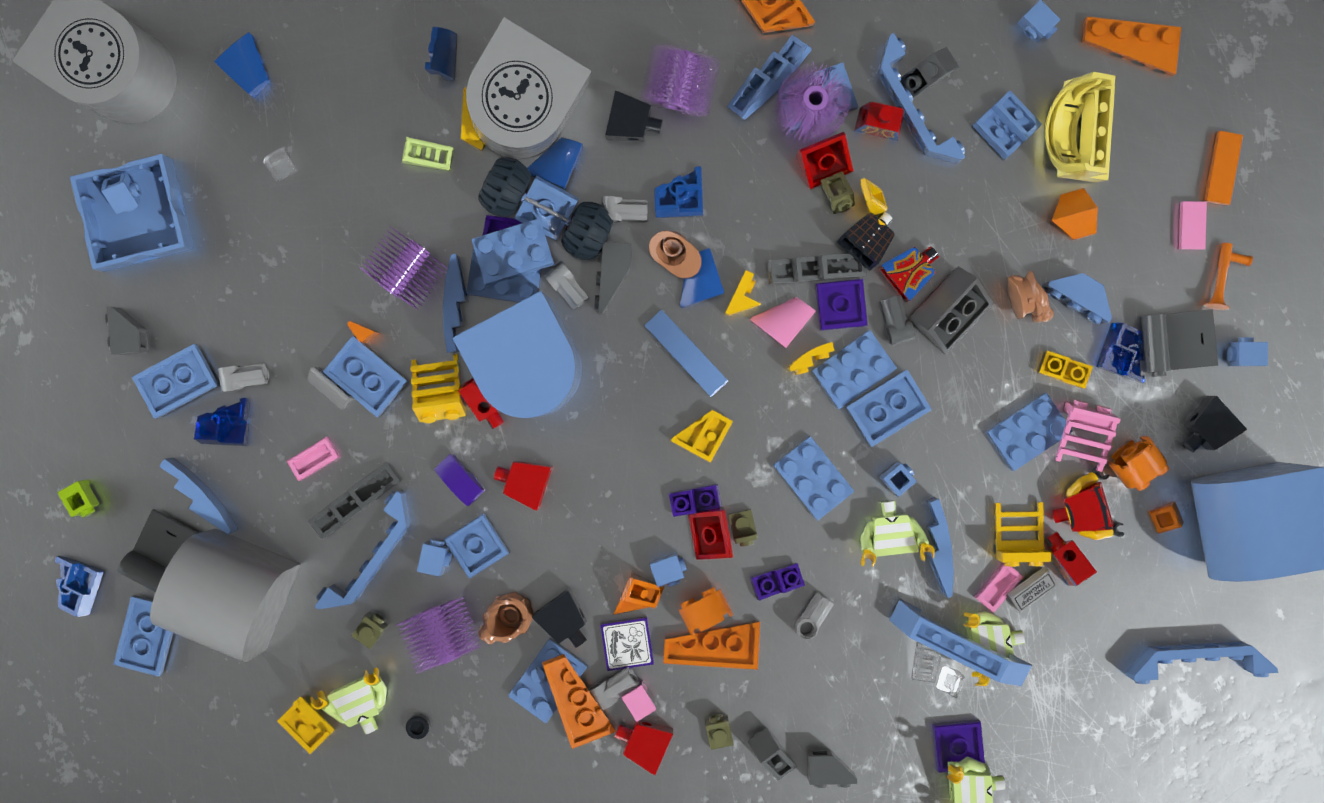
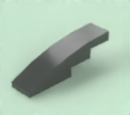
[767,253,867,284]
[308,463,400,540]

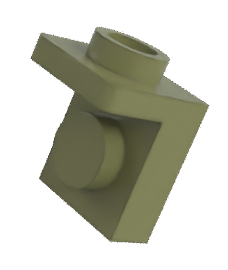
[821,171,855,214]
[728,509,758,547]
[351,612,388,649]
[705,714,734,750]

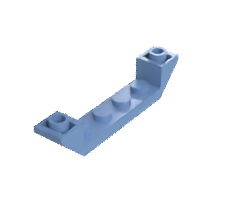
[877,33,965,164]
[314,489,411,610]
[890,599,1032,686]
[1126,641,1278,684]

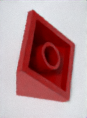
[796,132,854,189]
[688,507,733,560]

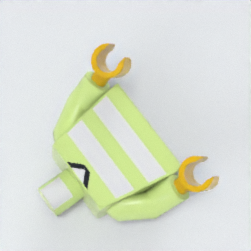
[860,500,935,567]
[963,611,1025,686]
[310,668,387,734]
[947,757,1005,803]

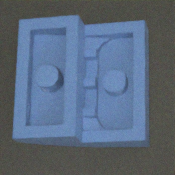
[973,91,1042,160]

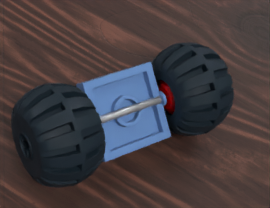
[478,157,613,260]

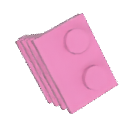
[1055,399,1121,472]

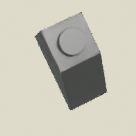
[748,728,797,781]

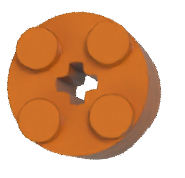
[1108,436,1169,491]
[678,587,734,636]

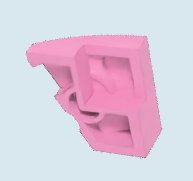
[750,297,816,348]

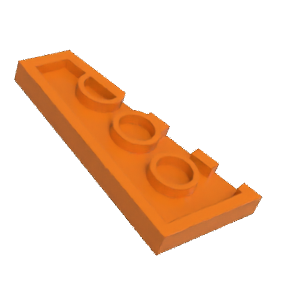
[1082,17,1181,76]
[663,622,760,670]
[542,654,616,749]

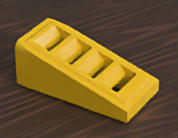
[860,178,888,216]

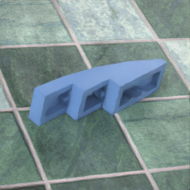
[727,35,812,120]
[443,254,469,353]
[644,310,728,397]
[159,458,238,534]
[926,497,954,598]

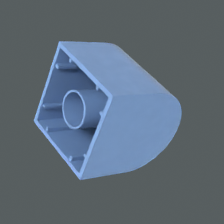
[453,291,582,418]
[1191,462,1324,582]

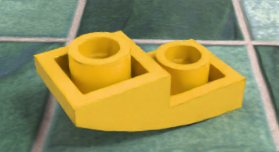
[787,342,835,375]
[1039,351,1093,390]

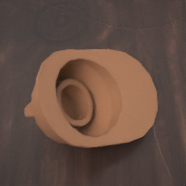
[649,231,701,278]

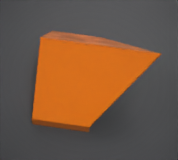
[1052,188,1098,240]
[613,572,664,615]

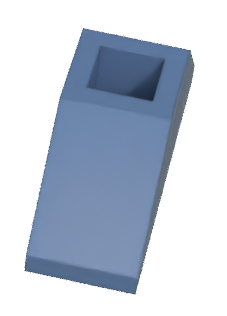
[1042,273,1112,325]

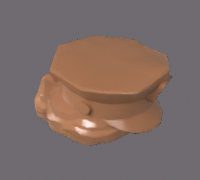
[1007,271,1054,322]
[478,592,533,644]

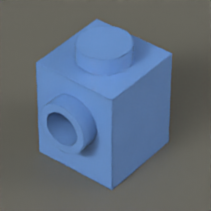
[1018,0,1061,43]
[101,171,142,214]
[1226,337,1268,366]
[879,462,917,497]
[417,539,452,577]
[650,552,687,587]

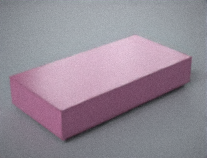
[1179,201,1207,250]
[286,437,340,481]
[974,562,1024,613]

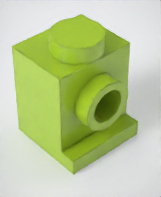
[57,480,99,518]

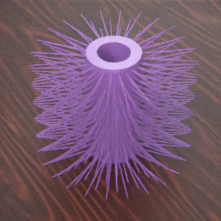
[640,44,721,116]
[773,62,852,143]
[360,226,449,310]
[396,597,482,673]

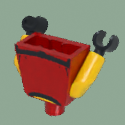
[1052,466,1124,540]

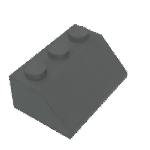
[910,266,994,355]

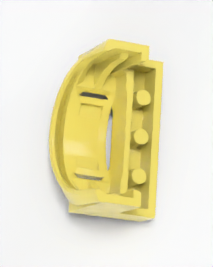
[1045,72,1115,183]

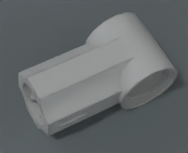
[601,196,648,223]
[543,261,589,310]
[218,364,269,392]
[794,593,834,640]
[589,667,640,710]

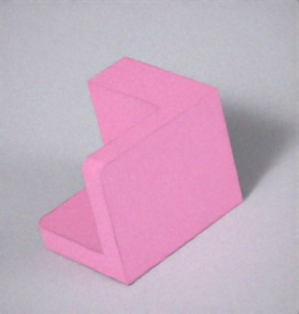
[622,680,656,722]

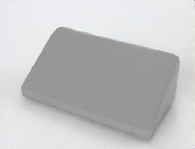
[308,367,353,410]

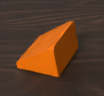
[347,321,380,343]
[1149,501,1184,534]

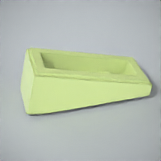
[402,137,453,171]

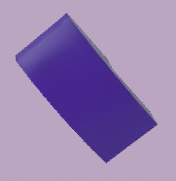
[434,454,485,506]
[669,484,722,517]
[750,563,805,601]

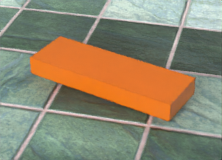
[1204,131,1243,206]

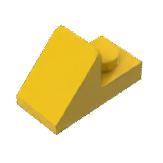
[725,270,761,316]

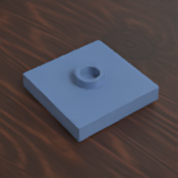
[444,513,510,579]

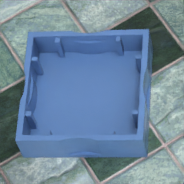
[70,154,195,272]

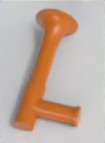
[1203,243,1253,310]

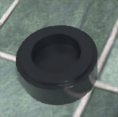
[406,714,431,739]

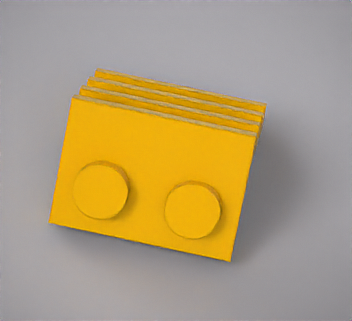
[411,354,466,423]
[994,502,1051,567]
[277,696,335,754]

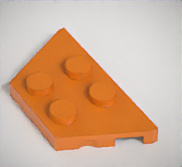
[741,0,815,33]

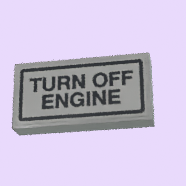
[1007,566,1058,613]

